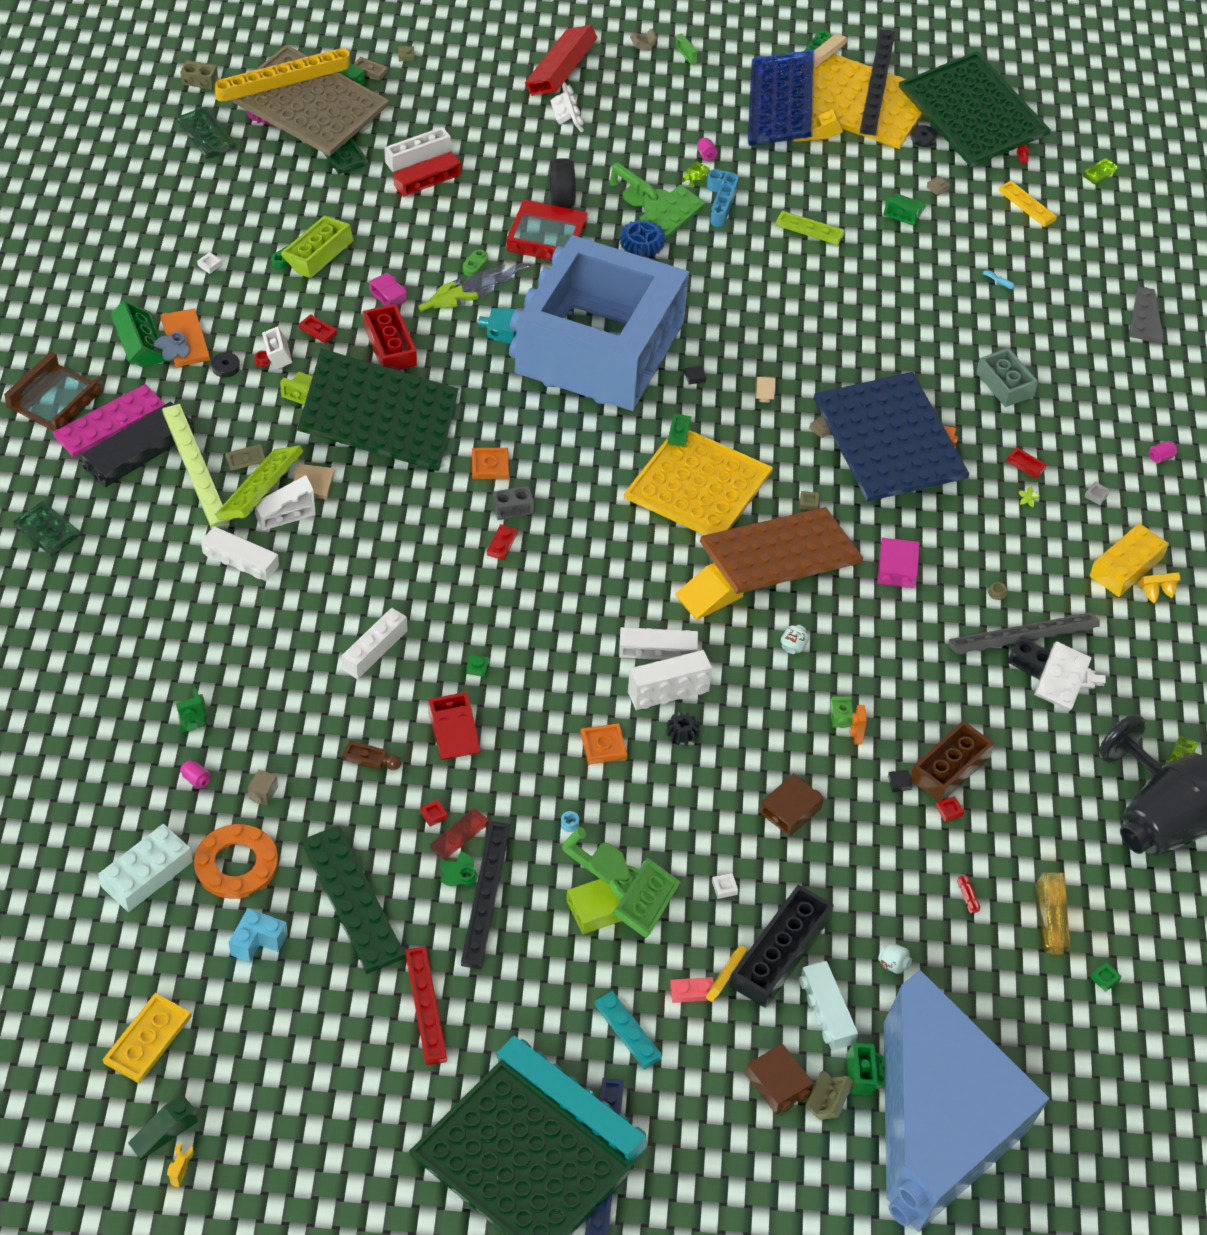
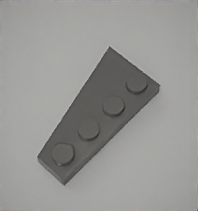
[1128,286,1164,344]

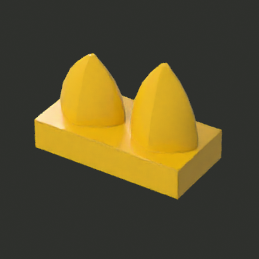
[1137,573,1181,603]

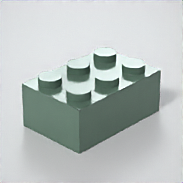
[976,348,1038,407]

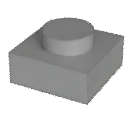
[1085,482,1110,505]

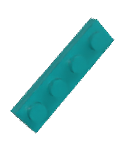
[595,991,662,1069]

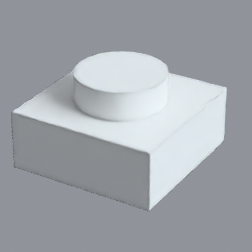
[197,252,222,274]
[712,873,738,899]

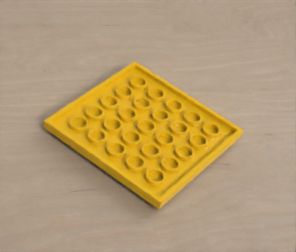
[624,430,773,535]

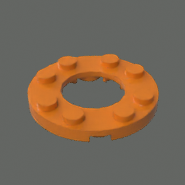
[194,824,278,899]

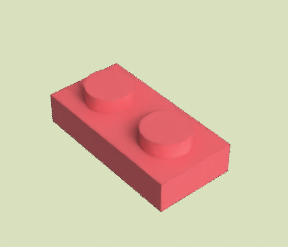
[670,977,715,1003]

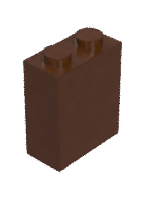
[760,773,824,837]
[745,1043,813,1114]

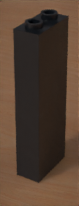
[82,401,194,487]

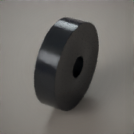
[911,125,937,147]
[211,352,240,378]

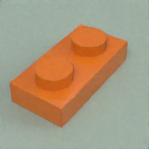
[850,705,867,744]

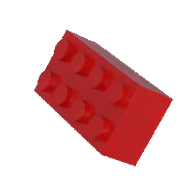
[363,304,417,371]

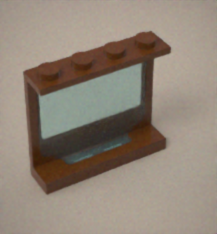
[4,351,104,431]

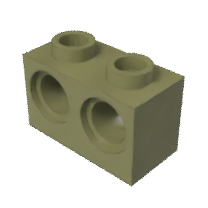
[180,60,218,90]

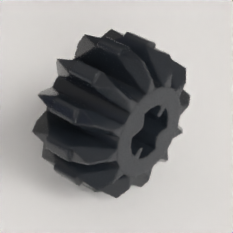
[666,712,700,746]

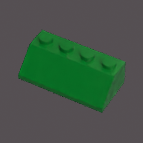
[111,300,167,367]

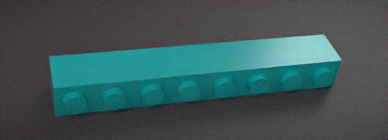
[496,1036,647,1163]

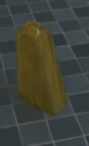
[1035,873,1070,955]

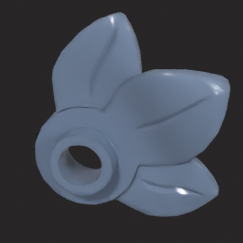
[154,331,189,361]

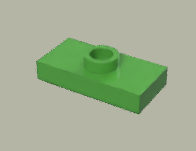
[676,33,698,65]

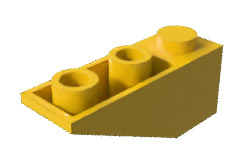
[789,109,843,142]

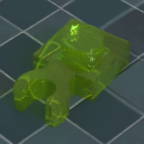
[682,161,710,186]

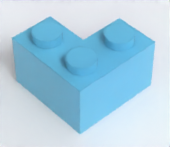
[229,908,288,962]

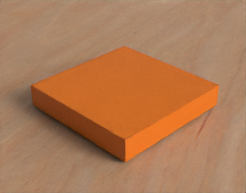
[472,448,509,479]
[580,723,627,765]

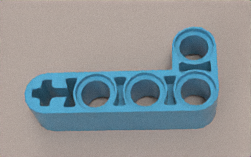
[707,169,739,227]

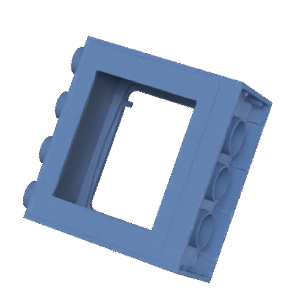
[509,235,689,411]

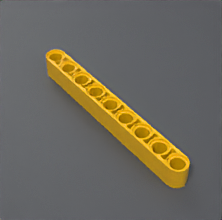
[215,48,350,102]

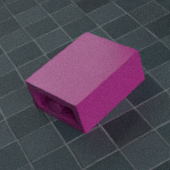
[877,538,919,588]

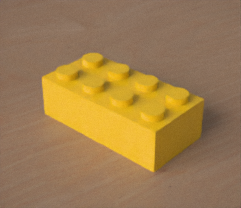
[1090,523,1169,597]

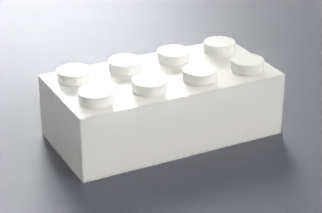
[628,650,712,710]

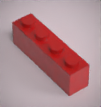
[393,151,461,197]

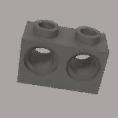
[493,486,534,520]

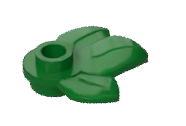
[440,852,477,886]

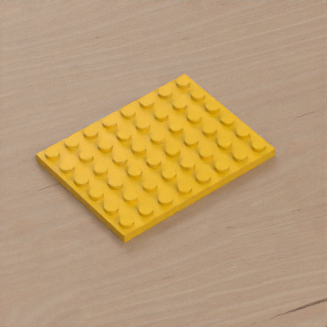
[783,54,923,149]

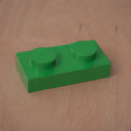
[667,414,692,447]

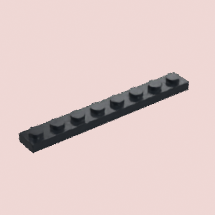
[461,821,510,969]

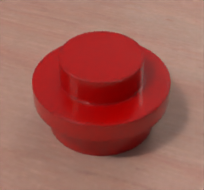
[254,351,271,367]

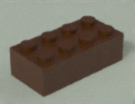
[910,720,994,802]

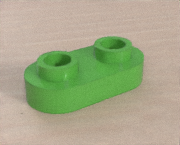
[463,250,488,277]

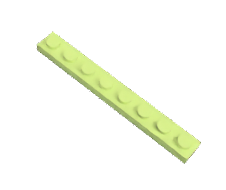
[162,404,229,528]

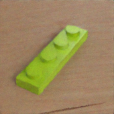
[776,211,845,245]

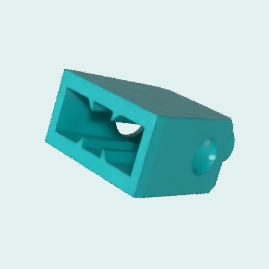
[478,308,520,344]

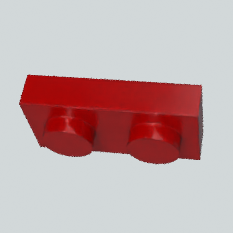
[299,314,337,344]
[487,524,518,561]

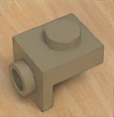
[630,29,657,51]

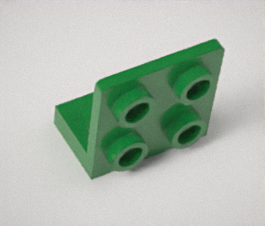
[884,193,926,226]

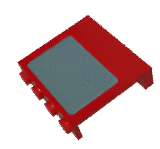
[506,199,588,261]

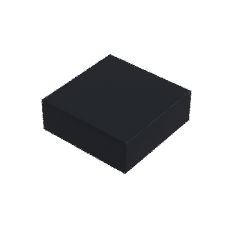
[684,366,706,385]
[888,770,912,792]

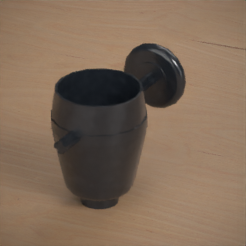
[1099,714,1207,855]

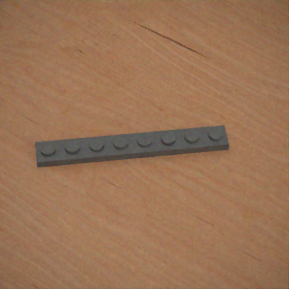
[949,612,1100,654]

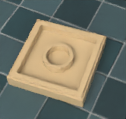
[293,464,334,500]

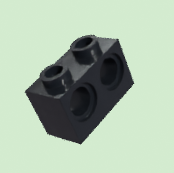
[1008,637,1051,680]

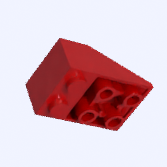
[428,692,480,760]

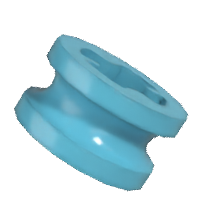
[561,811,579,832]

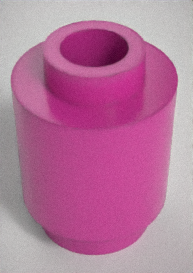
[697,138,717,161]
[1149,441,1177,463]
[180,760,210,789]

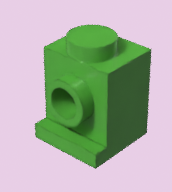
[830,696,853,728]

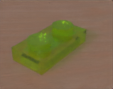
[1083,158,1118,185]

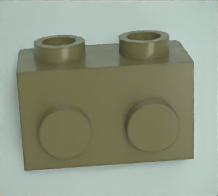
[806,1071,853,1120]

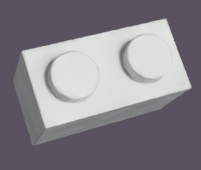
[262,326,292,370]

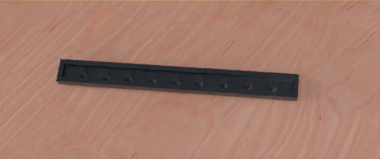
[860,29,895,136]

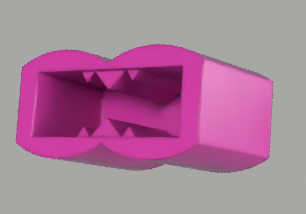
[369,273,407,306]

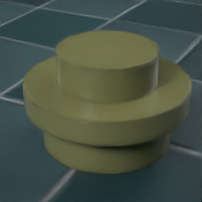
[988,582,1007,600]

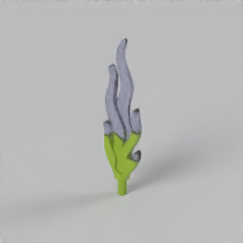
[418,263,531,312]

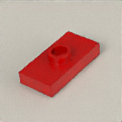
[1006,447,1047,479]

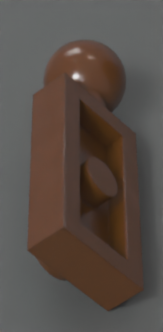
[342,740,401,771]

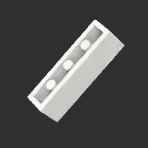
[385,127,451,172]
[201,526,279,581]
[342,608,407,679]
[619,627,698,660]

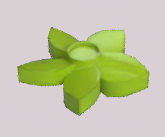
[1018,486,1040,507]

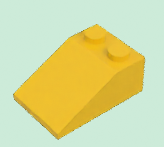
[675,563,744,620]

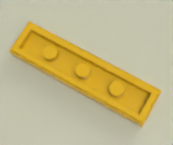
[999,181,1057,227]

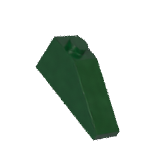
[128,1094,198,1160]

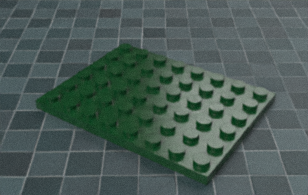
[898,51,1051,167]
[297,348,459,471]
[409,1060,634,1235]

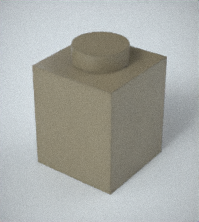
[248,769,278,806]

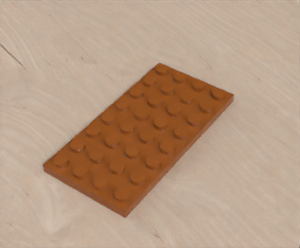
[700,507,863,594]

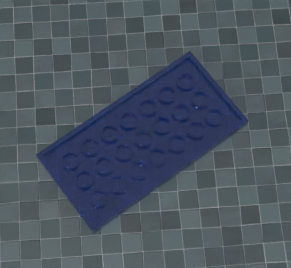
[748,49,815,146]

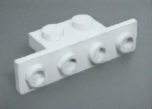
[550,82,584,132]

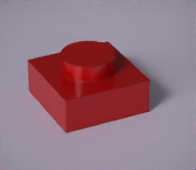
[936,796,964,822]
[420,800,448,827]

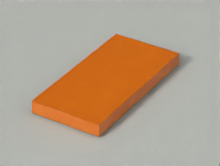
[160,308,210,367]

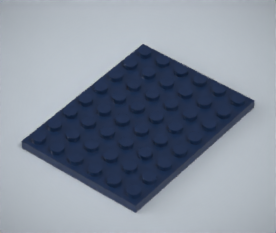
[813,372,970,502]

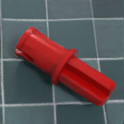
[1016,144,1029,165]

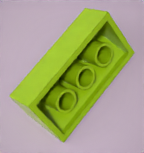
[281,216,354,278]

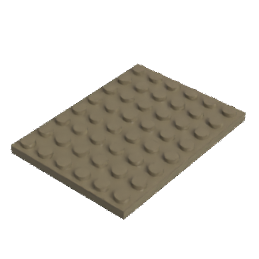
[229,44,389,156]

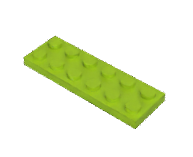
[215,446,303,520]

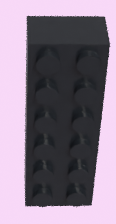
[729,884,834,1008]

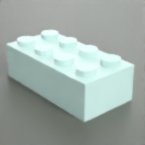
[98,824,193,912]

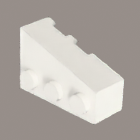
[255,475,316,531]

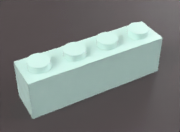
[799,961,858,1050]

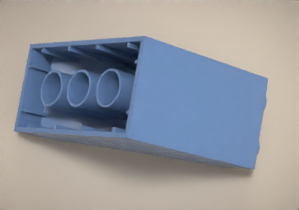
[884,970,1050,1232]

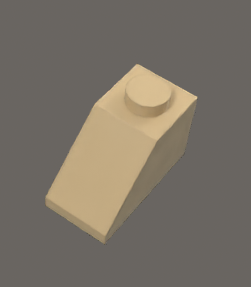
[755,376,775,403]

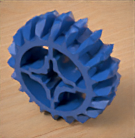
[620,219,665,258]

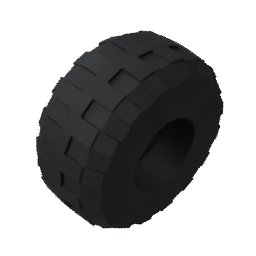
[549,158,576,208]

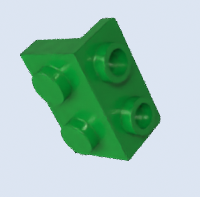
[176,688,207,733]

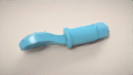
[983,270,1015,289]

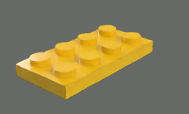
[103,993,192,1084]

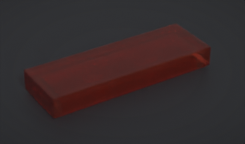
[430,808,489,860]

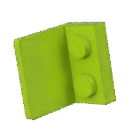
[280,372,313,405]

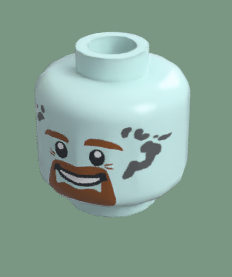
[781,625,809,654]
[879,943,912,974]

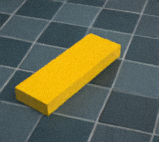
[706,945,747,1002]

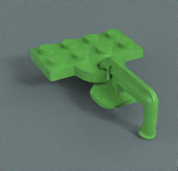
[609,163,706,240]
[562,827,681,938]

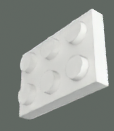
[1034,642,1091,711]

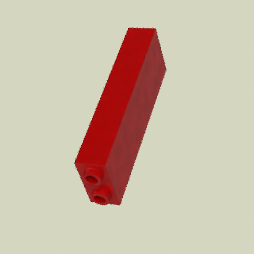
[525,25,598,96]

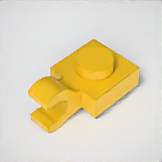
[167,1143,194,1188]

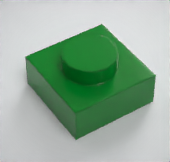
[466,654,489,677]
[1090,962,1122,992]

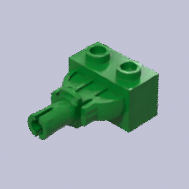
[846,1043,885,1096]

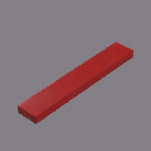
[405,946,447,1066]

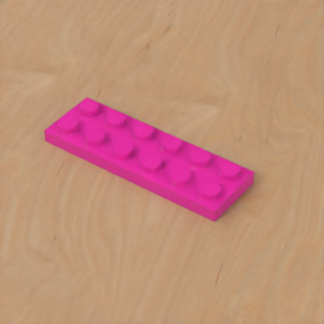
[53,384,165,458]

